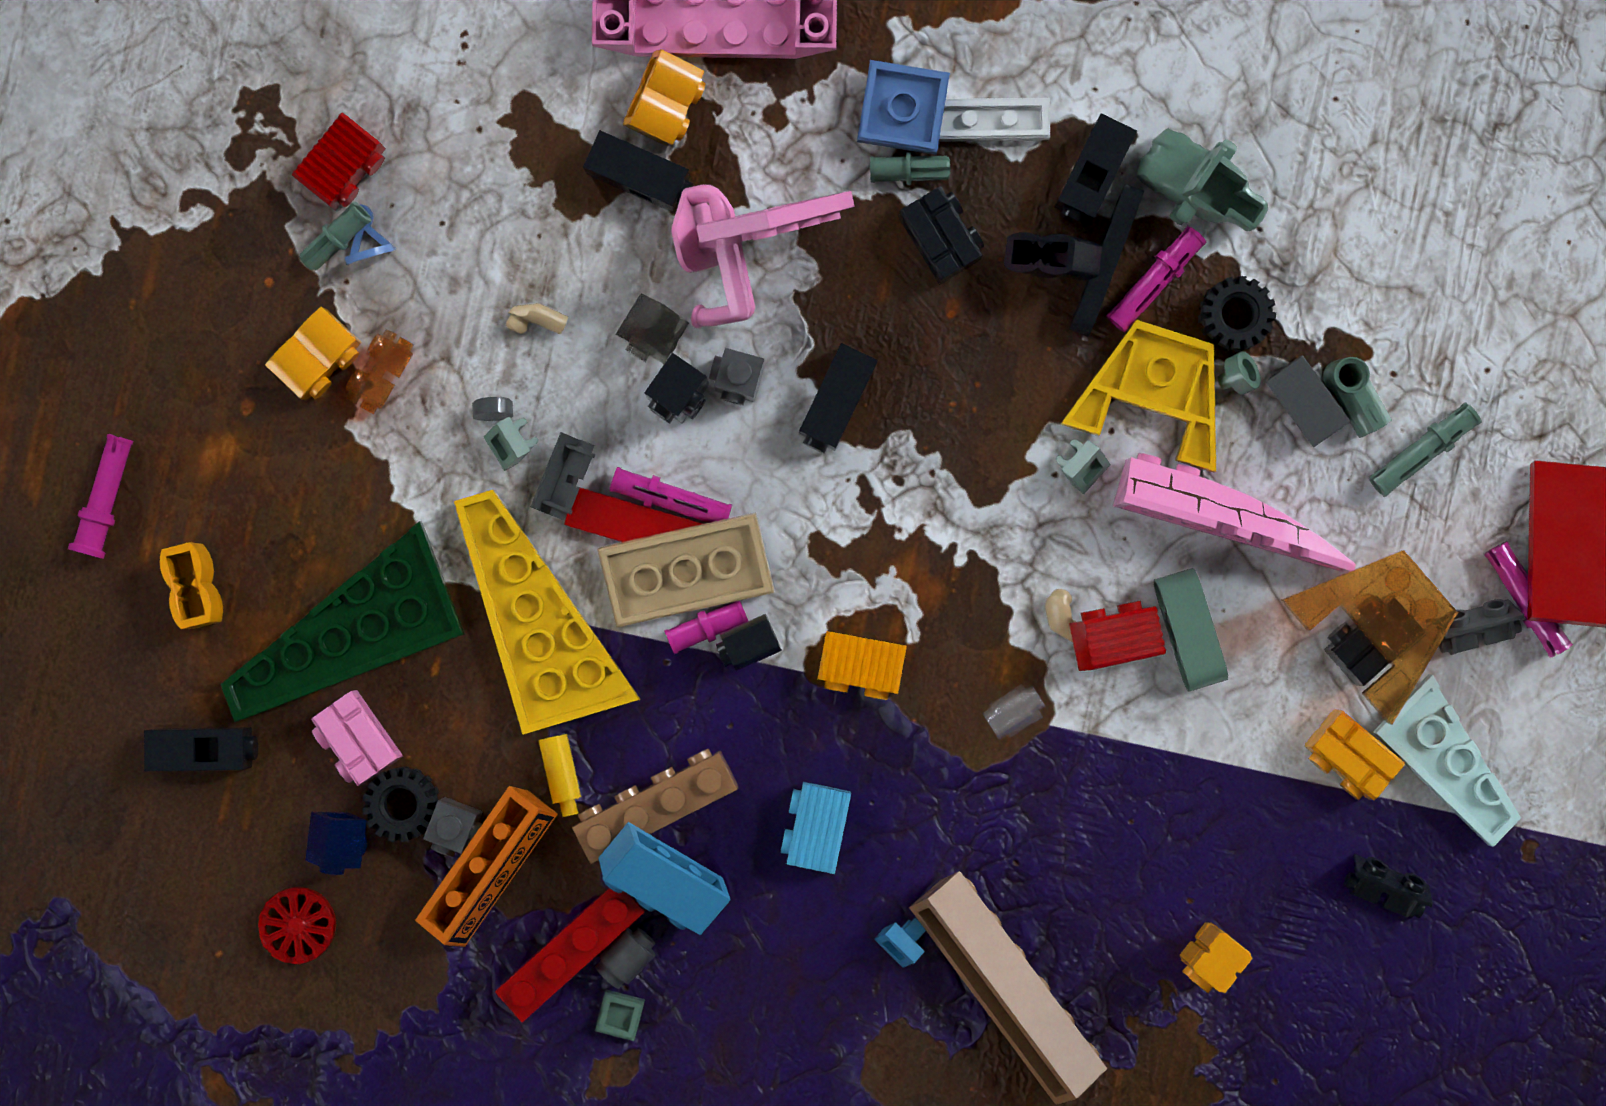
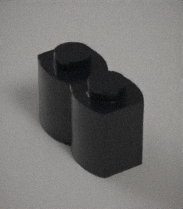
[1004,232,1102,281]
[716,614,782,671]

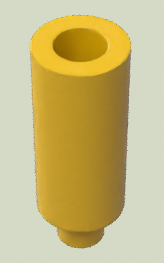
[538,734,581,817]

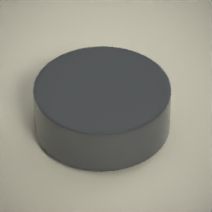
[472,397,514,421]

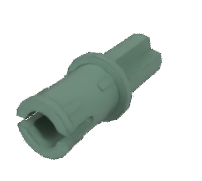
[870,152,950,185]
[299,201,372,270]

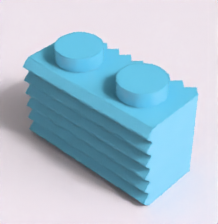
[780,782,851,874]

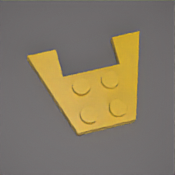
[1060,320,1216,473]

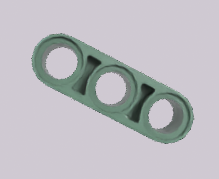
[1153,568,1228,692]

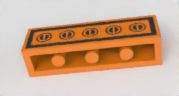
[415,786,558,947]

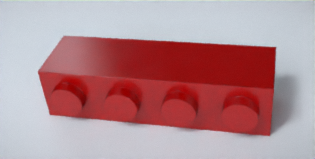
[495,887,646,1022]

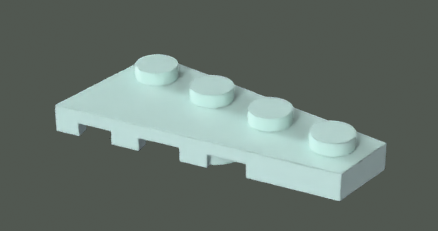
[1373,674,1521,847]

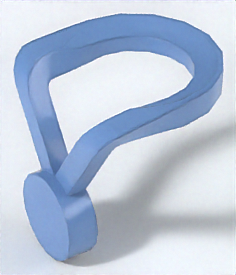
[344,204,396,265]

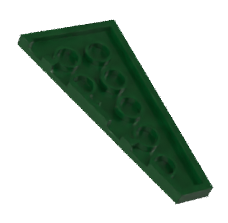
[220,521,465,722]

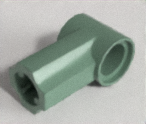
[1323,357,1392,438]

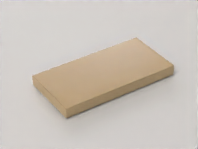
[597,512,775,627]

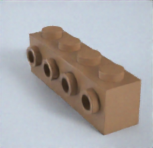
[572,748,739,864]

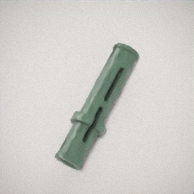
[1369,402,1482,497]

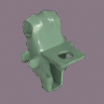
[1136,128,1268,231]

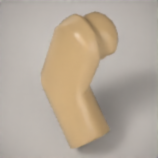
[506,303,568,334]
[1045,589,1076,642]

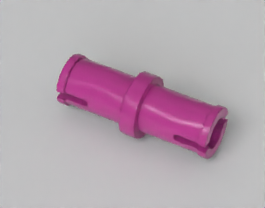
[664,600,748,654]

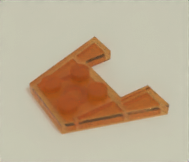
[1281,550,1458,725]

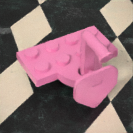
[671,185,855,328]

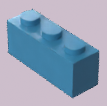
[598,822,731,935]

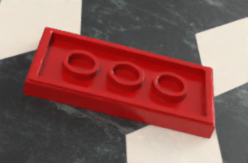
[1527,460,1606,628]

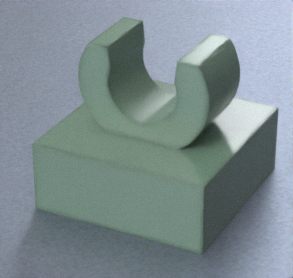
[484,417,539,471]
[1056,439,1111,494]

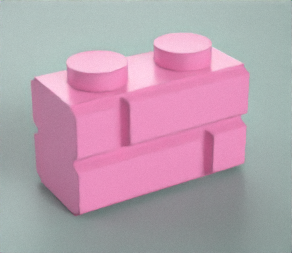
[311,690,403,786]

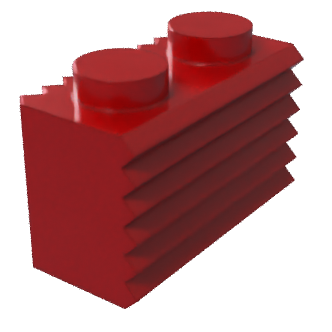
[292,112,386,211]
[1069,601,1166,671]

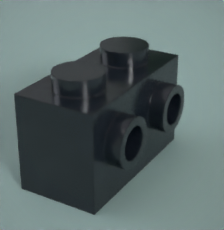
[644,352,709,424]

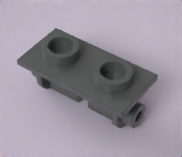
[530,432,595,520]
[1431,599,1524,655]

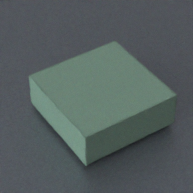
[595,989,645,1041]

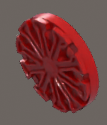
[258,887,336,964]

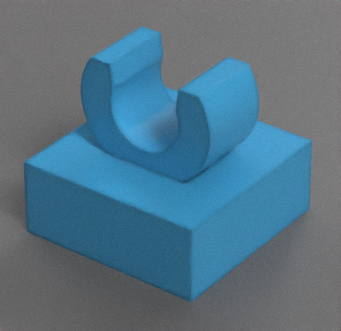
[874,918,926,967]

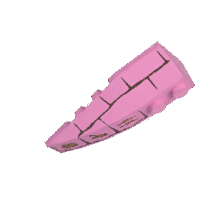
[1113,453,1356,573]

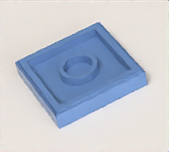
[857,60,950,155]

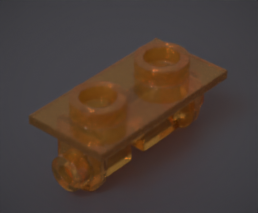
[346,329,414,414]

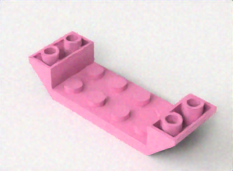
[592,0,837,59]

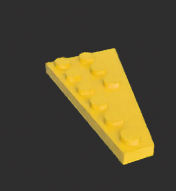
[454,490,640,734]

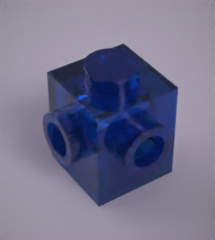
[305,812,367,875]

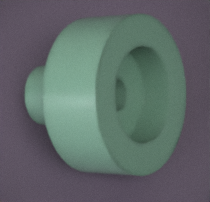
[1218,351,1261,395]

